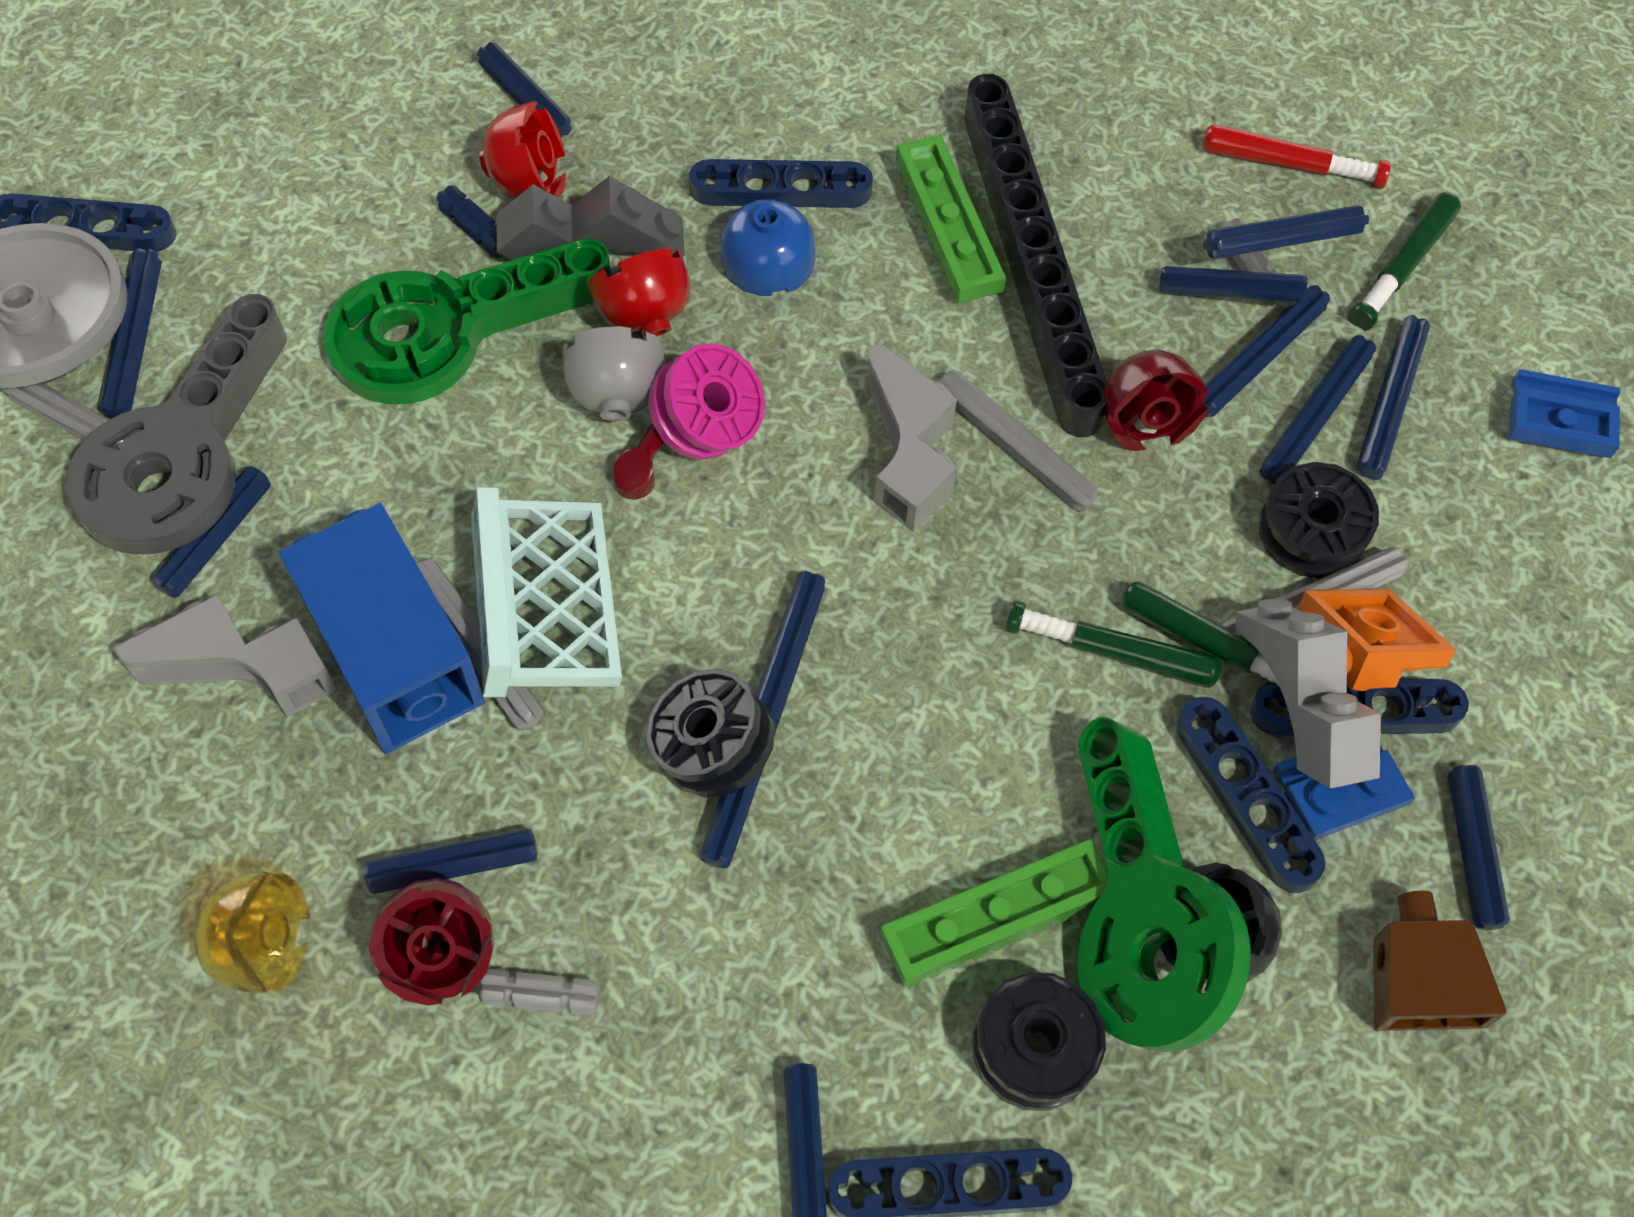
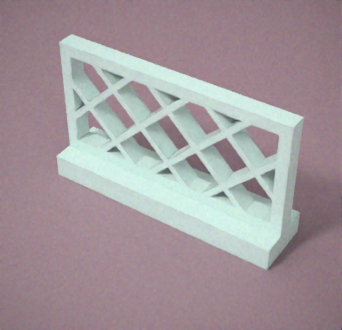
[471,487,622,697]

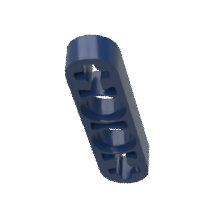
[689,159,873,208]
[0,193,177,252]
[1250,679,1469,736]
[1177,696,1325,894]
[828,1148,1072,1217]

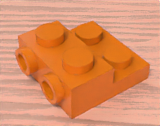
[1298,589,1456,691]

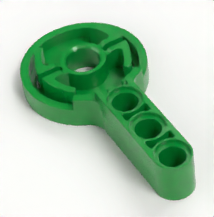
[324,238,612,405]
[1077,717,1251,1052]

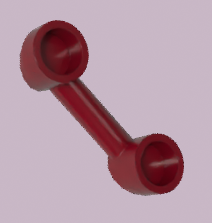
[613,396,705,500]

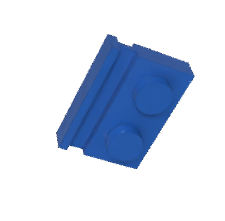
[1509,369,1620,458]
[1273,745,1415,840]

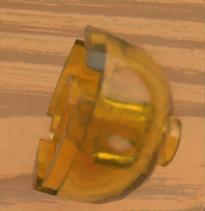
[193,871,310,994]

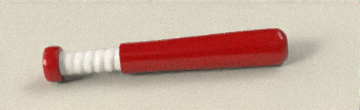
[1202,124,1391,189]

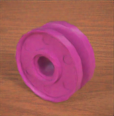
[648,343,765,460]

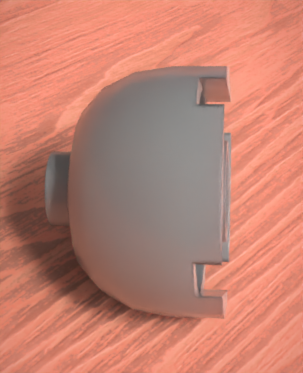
[563,326,665,421]

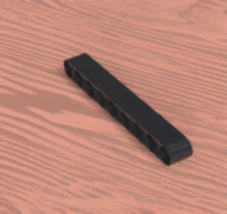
[964,74,1107,437]

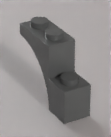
[497,176,685,260]

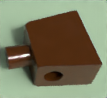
[1373,890,1507,1031]

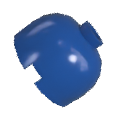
[720,199,816,296]

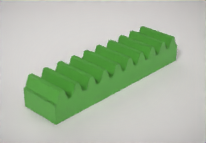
[896,135,1006,304]
[880,839,1108,988]

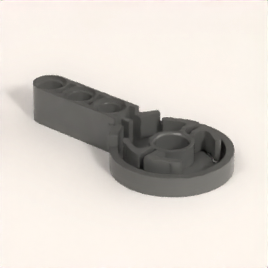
[66,294,287,554]

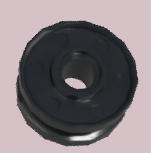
[1259,462,1379,579]
[646,669,775,798]
[972,972,1106,1111]

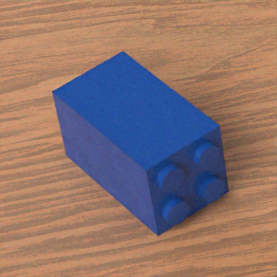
[278,502,485,755]

